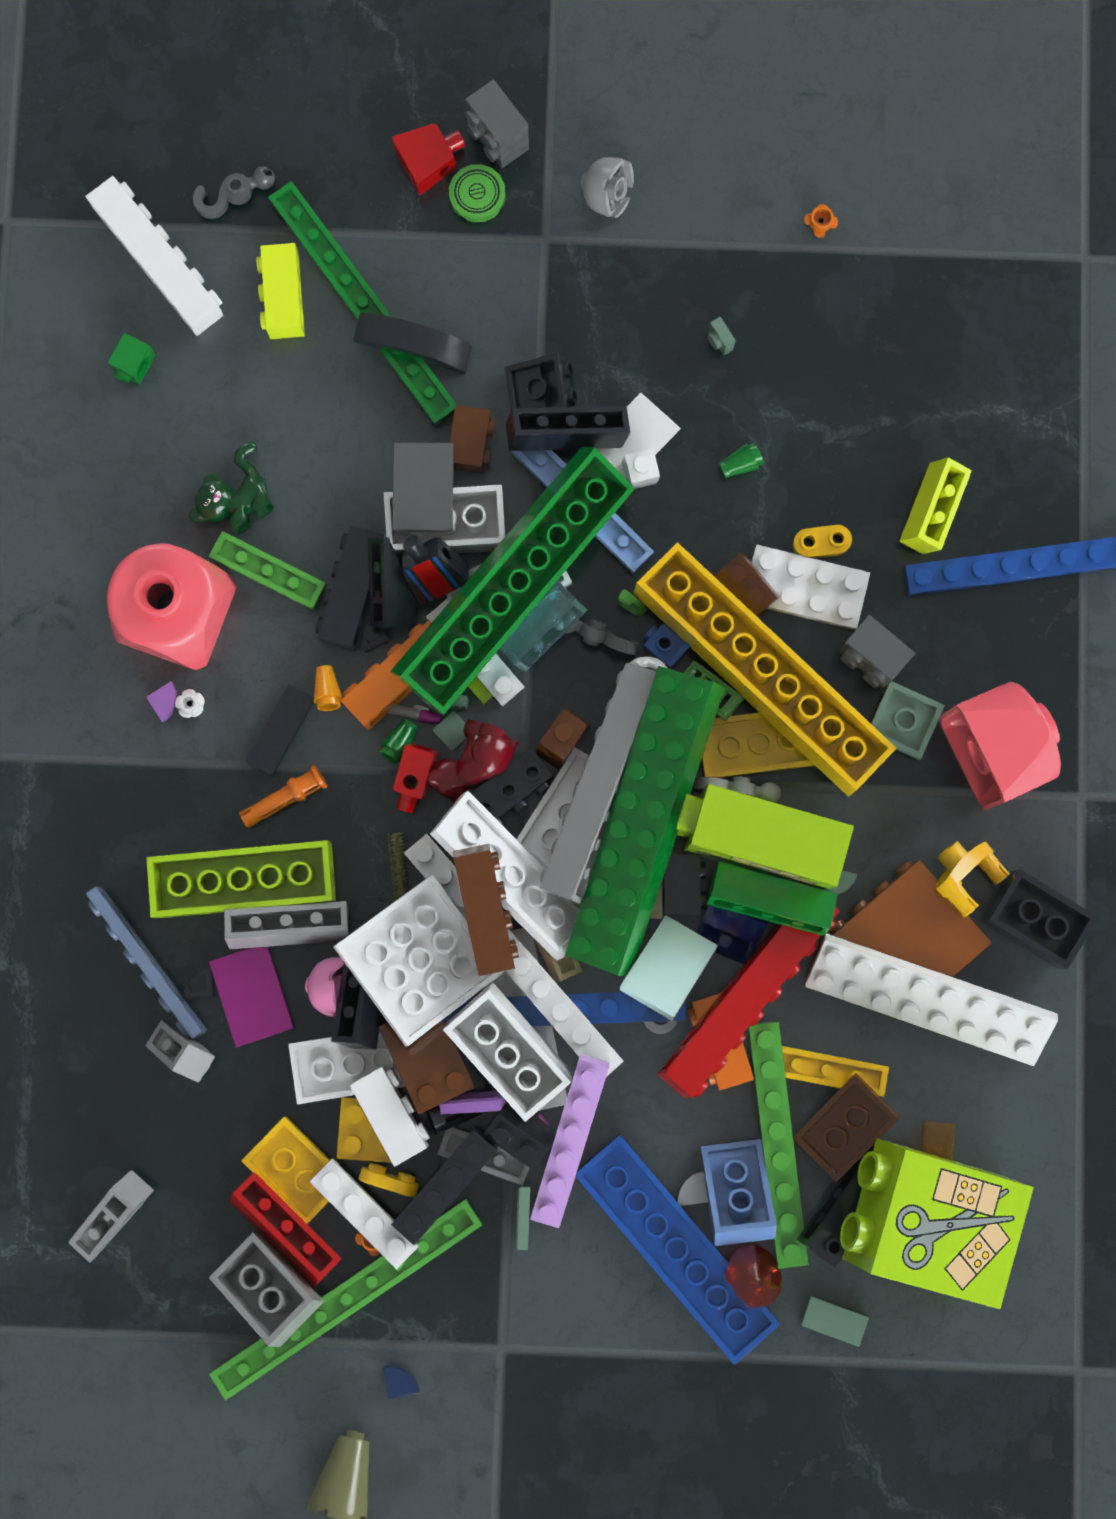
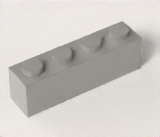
[224,901,349,949]

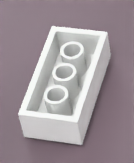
[384,485,506,558]
[443,982,573,1122]

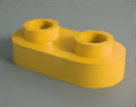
[792,525,852,559]
[358,1163,420,1197]

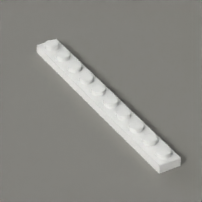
[404,833,624,1077]

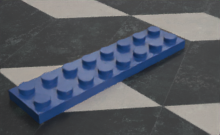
[575,1134,780,1365]

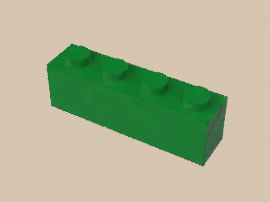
[706,861,838,936]

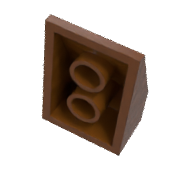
[378,1020,474,1114]

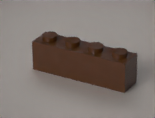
[453,843,519,976]

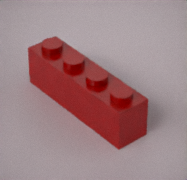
[229,1172,342,1287]

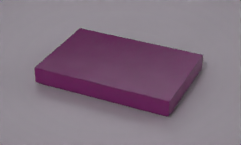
[209,947,295,1048]

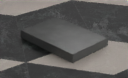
[393,443,454,533]

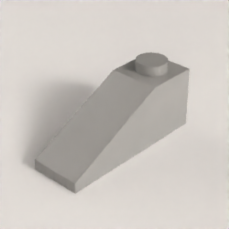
[68,1170,154,1263]

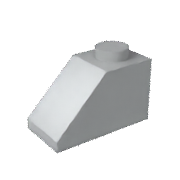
[145,1020,215,1083]

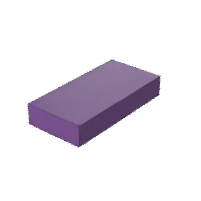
[439,1090,507,1114]

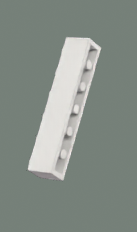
[85,176,224,336]

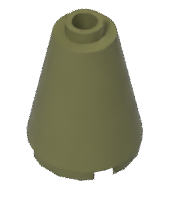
[305,1429,369,1519]

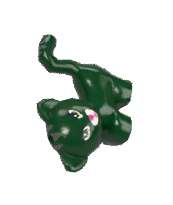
[189,441,274,535]

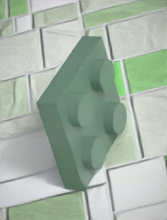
[871,681,945,760]

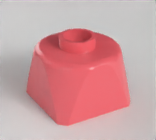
[107,543,237,671]
[939,682,1061,810]

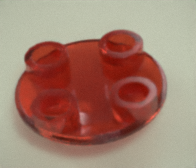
[724,1245,782,1309]

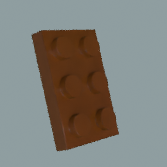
[793,1073,901,1183]

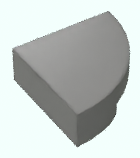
[677,1171,708,1206]

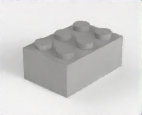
[209,1232,324,1347]

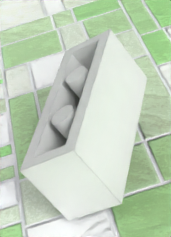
[350,1065,430,1167]

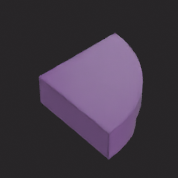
[146,681,177,723]

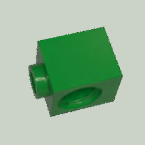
[108,333,156,385]

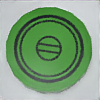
[449,164,506,223]

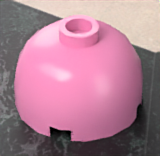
[305,956,344,1017]

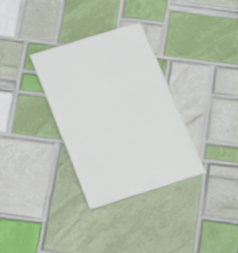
[597,393,681,479]

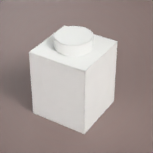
[622,448,660,489]

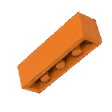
[340,621,431,731]

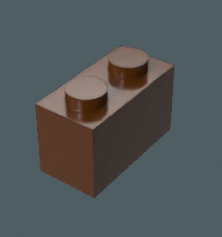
[450,405,496,474]

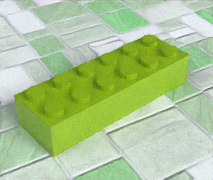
[146,840,336,918]

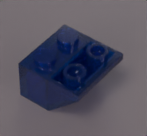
[696,905,768,964]

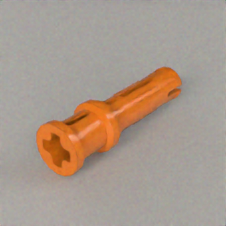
[239,764,328,829]

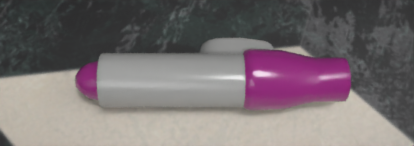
[389,704,442,724]

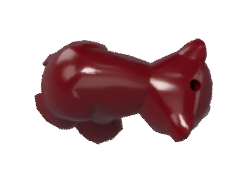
[428,719,519,803]

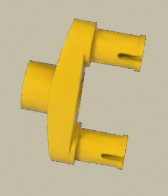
[935,841,1010,917]

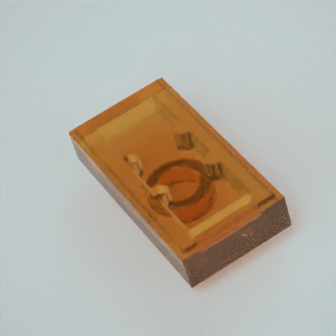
[921,1120,955,1160]

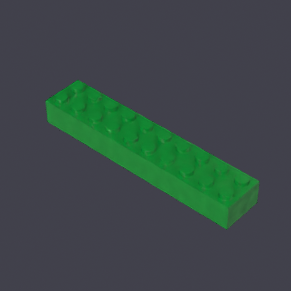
[390,447,635,715]
[565,666,725,976]

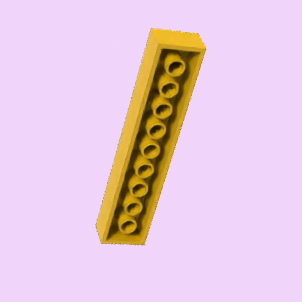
[633,542,896,797]

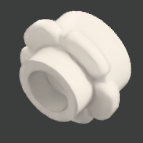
[175,689,205,718]

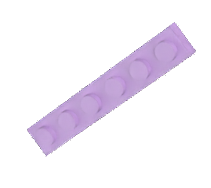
[530,1054,610,1228]

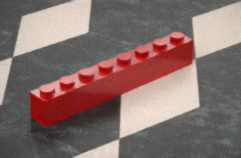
[657,907,840,1098]

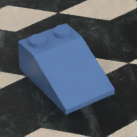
[701,1139,777,1246]

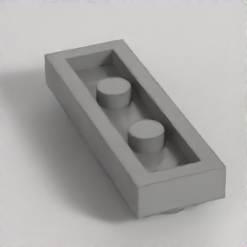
[437,1127,529,1186]

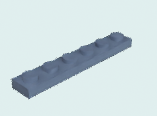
[86,886,207,1039]

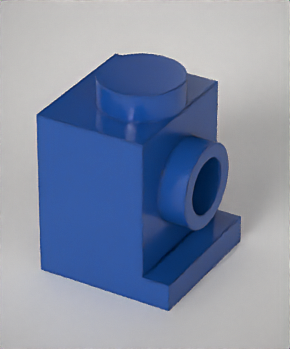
[643,623,690,669]

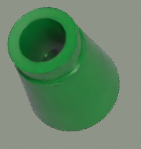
[719,442,764,479]
[379,719,417,765]

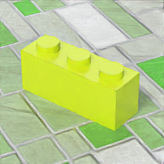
[256,243,305,339]
[899,457,972,554]

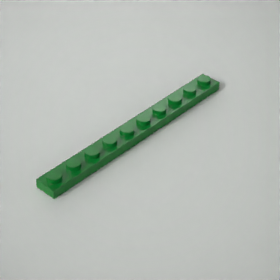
[268,181,457,427]

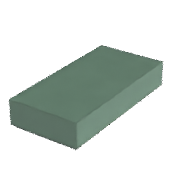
[516,1184,531,1250]
[800,1295,869,1347]

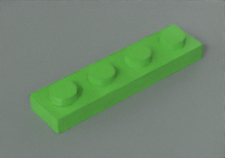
[208,531,327,611]

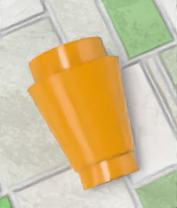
[313,665,343,711]

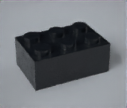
[981,869,1099,969]

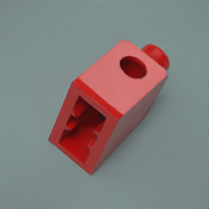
[392,124,465,195]
[393,742,441,813]

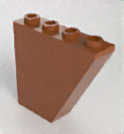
[829,860,992,977]

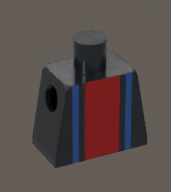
[402,535,469,606]

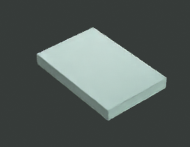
[619,915,718,1021]

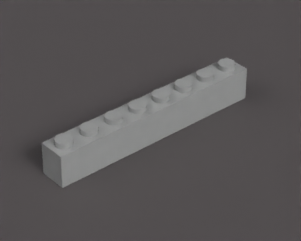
[539,663,656,904]

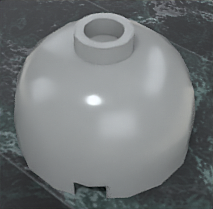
[581,157,634,218]

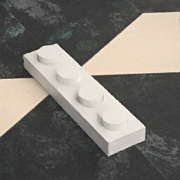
[426,598,525,706]
[310,1159,419,1270]

